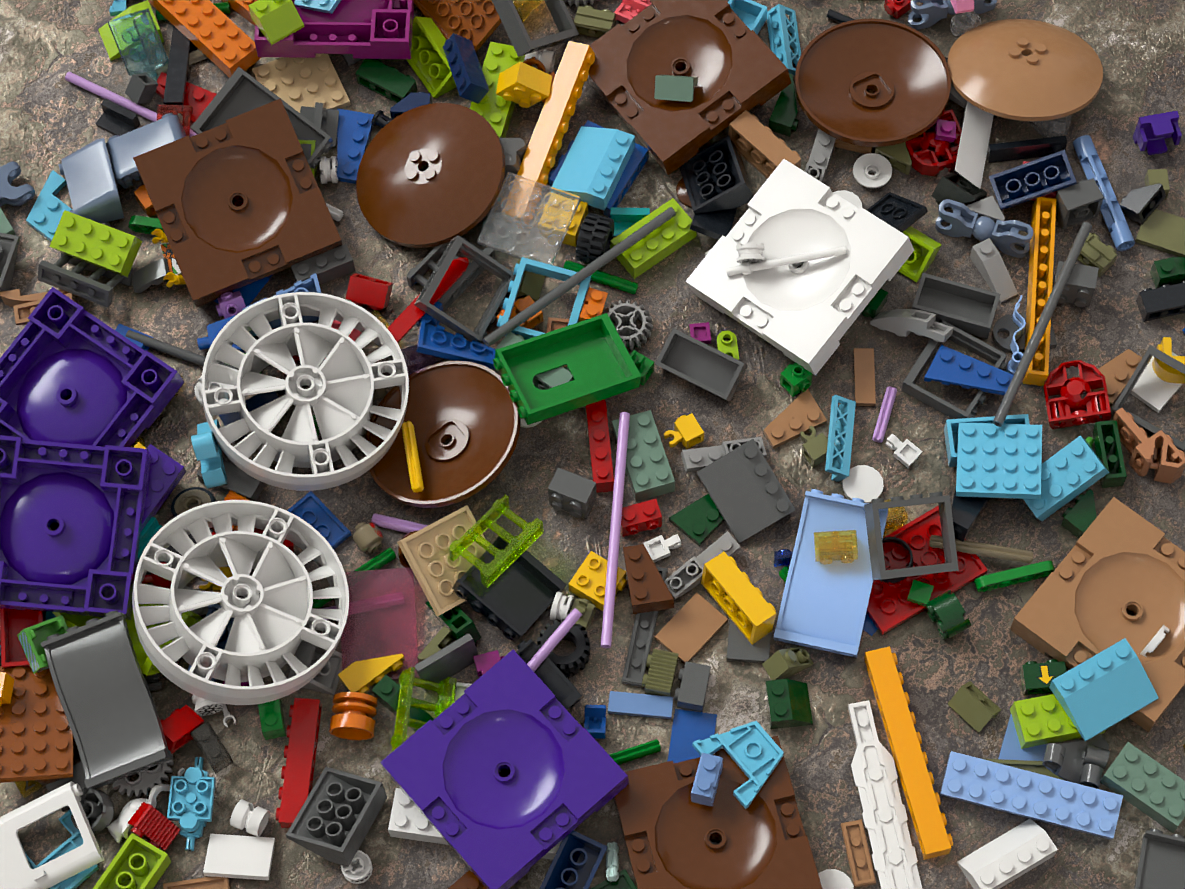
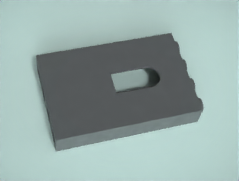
[190,67,333,169]

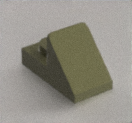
[417,626,452,663]

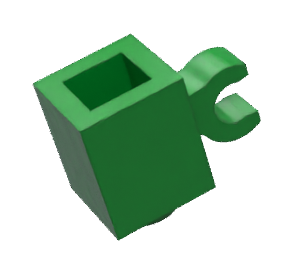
[630,350,654,386]

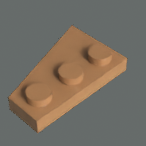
[763,389,827,449]

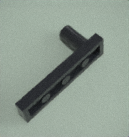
[987,136,1067,163]

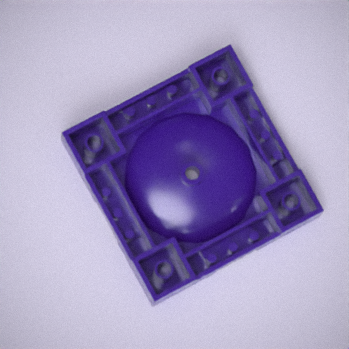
[0,287,184,447]
[0,435,151,620]
[380,649,629,889]

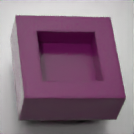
[935,119,956,142]
[689,322,711,344]

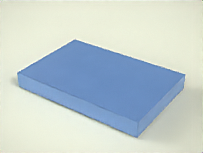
[998,715,1047,761]

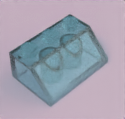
[107,9,169,76]

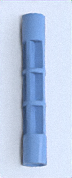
[1073,135,1135,251]

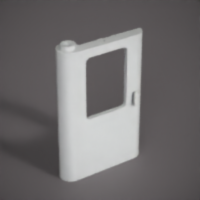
[0,781,104,889]

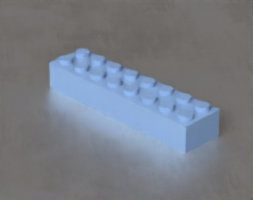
[940,751,1123,840]

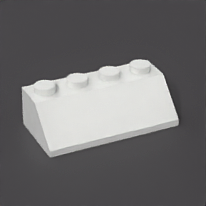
[957,819,1058,889]

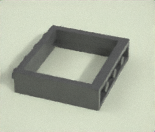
[492,0,579,57]
[414,236,516,342]
[901,320,1007,419]
[1112,345,1185,451]
[864,492,959,580]

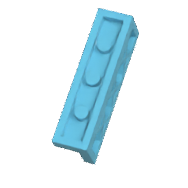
[767,4,801,75]
[825,395,856,482]

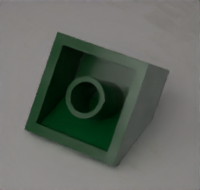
[765,679,813,729]

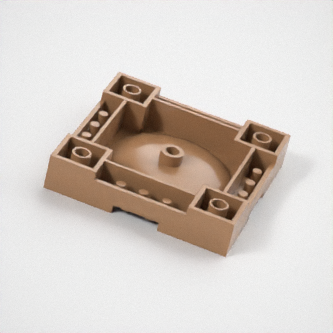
[1010,497,1185,732]

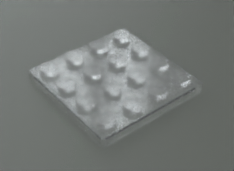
[477,172,581,265]

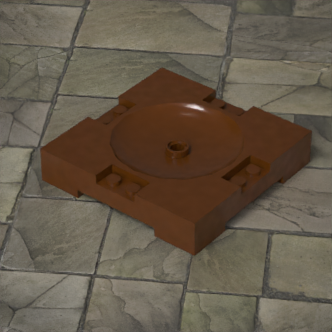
[587,0,791,175]
[133,98,342,308]
[613,735,822,889]

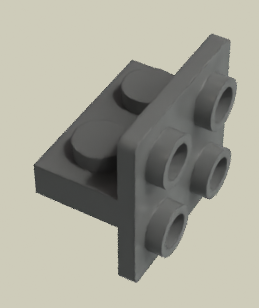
[300,102,339,148]

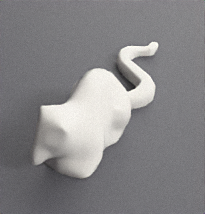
[107,768,185,843]

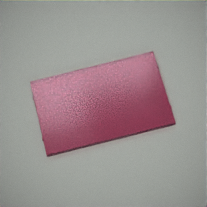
[341,568,419,681]

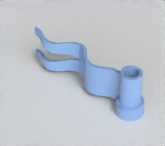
[1006,295,1026,375]

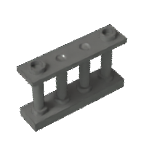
[407,236,496,312]
[38,253,133,307]

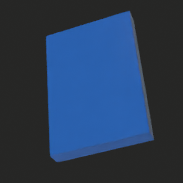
[287,491,352,550]

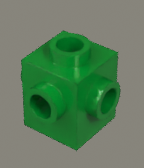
[780,363,812,397]

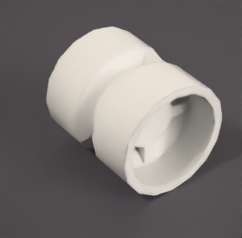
[525,50,555,74]
[230,799,270,837]

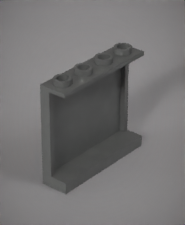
[1134,829,1185,889]

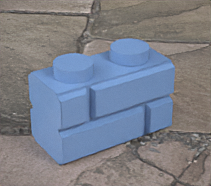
[691,753,723,806]

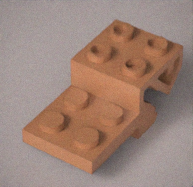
[1113,408,1185,484]

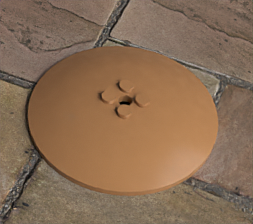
[947,19,1103,121]

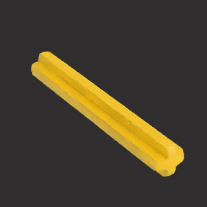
[401,421,424,493]

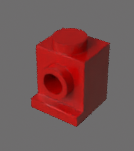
[884,0,911,19]

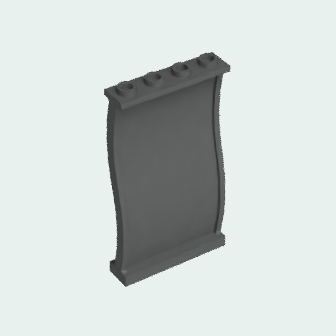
[41,611,173,789]

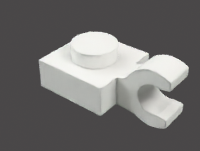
[885,434,923,468]
[643,534,682,562]

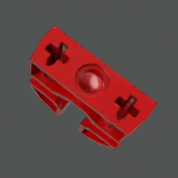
[905,109,962,176]
[1044,360,1111,429]

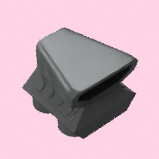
[499,138,527,185]

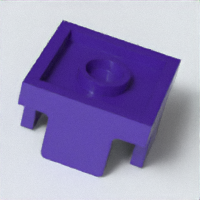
[1133,111,1182,155]

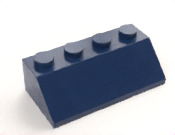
[989,150,1077,210]
[539,830,608,889]

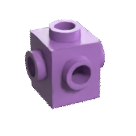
[216,290,246,319]

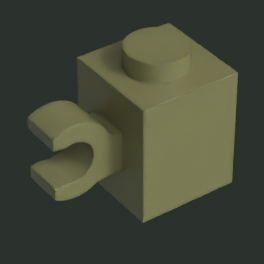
[800,426,828,468]
[569,598,596,632]

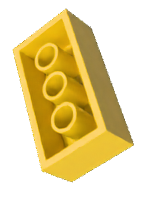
[701,552,776,645]

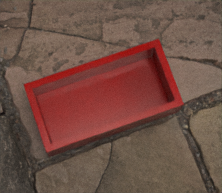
[0,608,46,669]

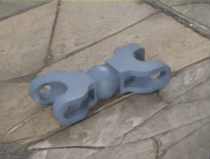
[907,0,997,30]
[0,161,35,207]
[935,199,1034,258]

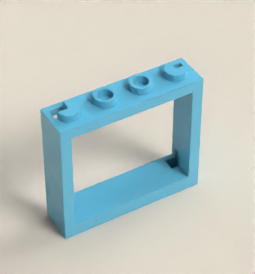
[497,257,591,340]

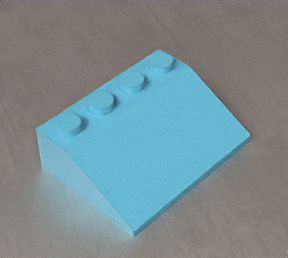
[550,126,635,211]
[1049,638,1159,742]

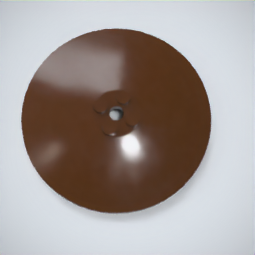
[795,19,951,147]
[356,103,505,248]
[365,361,521,508]

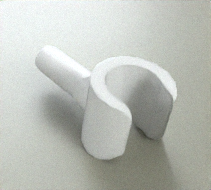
[222,704,237,728]

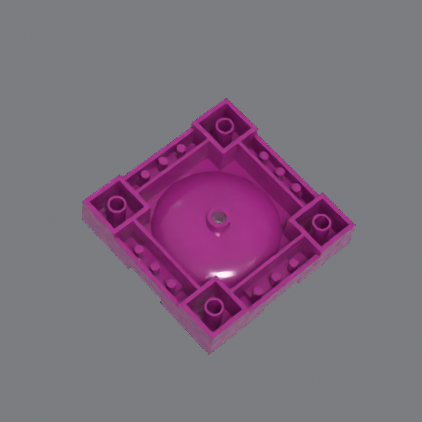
[254,0,414,59]

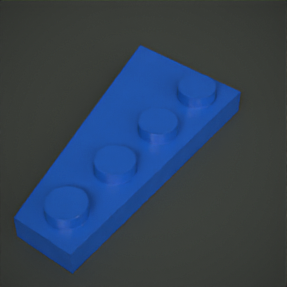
[337,108,374,184]
[416,318,495,370]
[924,345,1014,396]

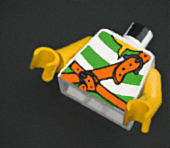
[151,229,186,288]

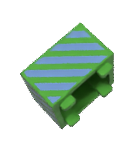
[17,615,68,674]

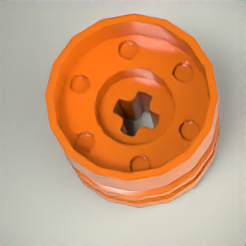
[329,692,378,740]

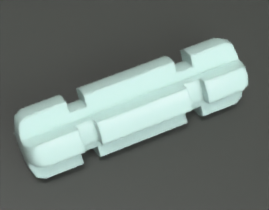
[606,842,619,882]

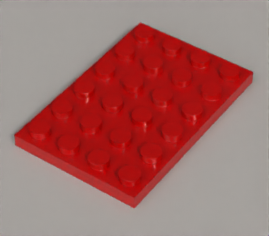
[867,506,988,635]

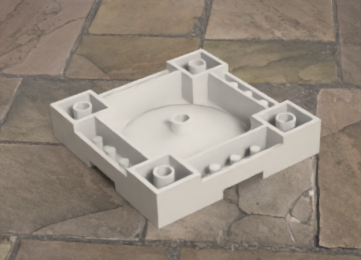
[686,159,914,376]

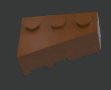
[623,544,674,614]

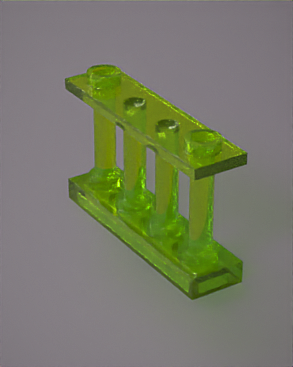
[449,494,544,588]
[391,667,457,752]

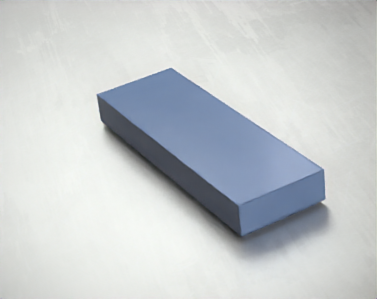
[608,691,673,719]

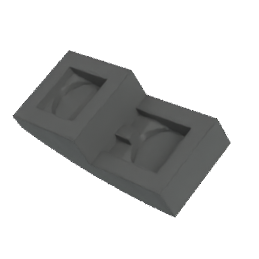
[132,258,169,293]

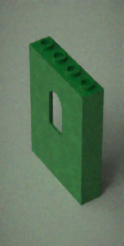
[493,313,641,425]

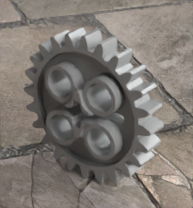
[110,753,174,798]

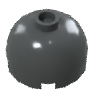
[71,789,115,833]

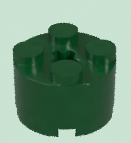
[925,590,971,640]

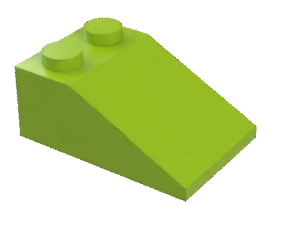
[98,0,164,61]

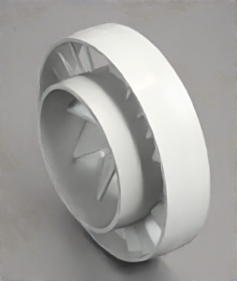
[201,292,409,491]
[132,500,349,705]

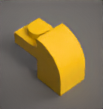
[1152,337,1185,384]

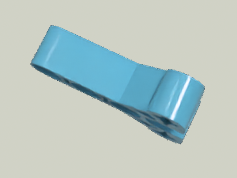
[191,420,227,489]

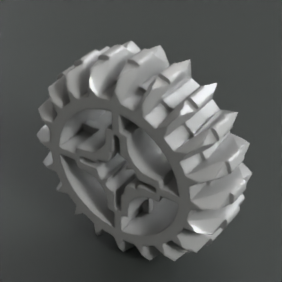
[602,299,653,351]

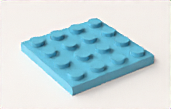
[956,422,1042,499]

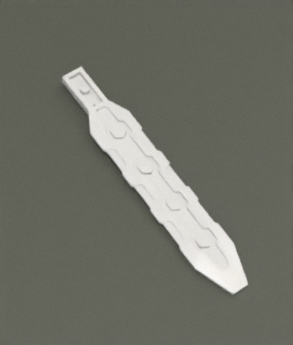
[848,700,922,889]

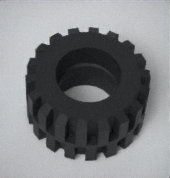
[576,213,614,264]
[537,619,590,677]

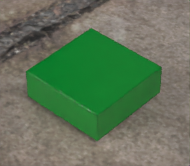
[907,580,934,607]

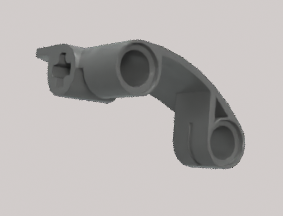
[1042,734,1110,789]

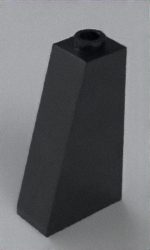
[950,473,991,542]

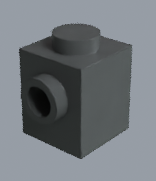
[125,73,158,104]

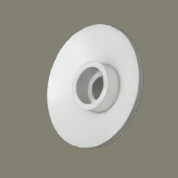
[853,153,892,188]

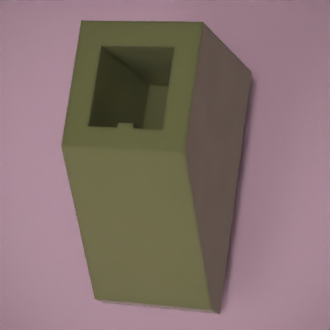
[762,646,814,680]

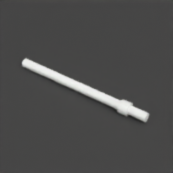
[726,246,847,276]

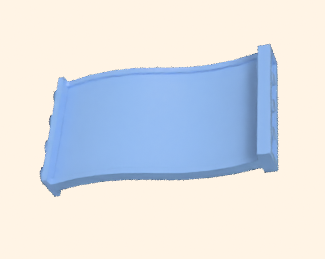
[774,489,889,658]

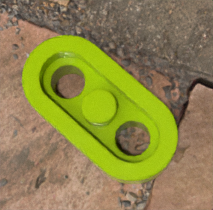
[717,331,739,360]

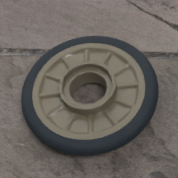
[171,487,215,518]

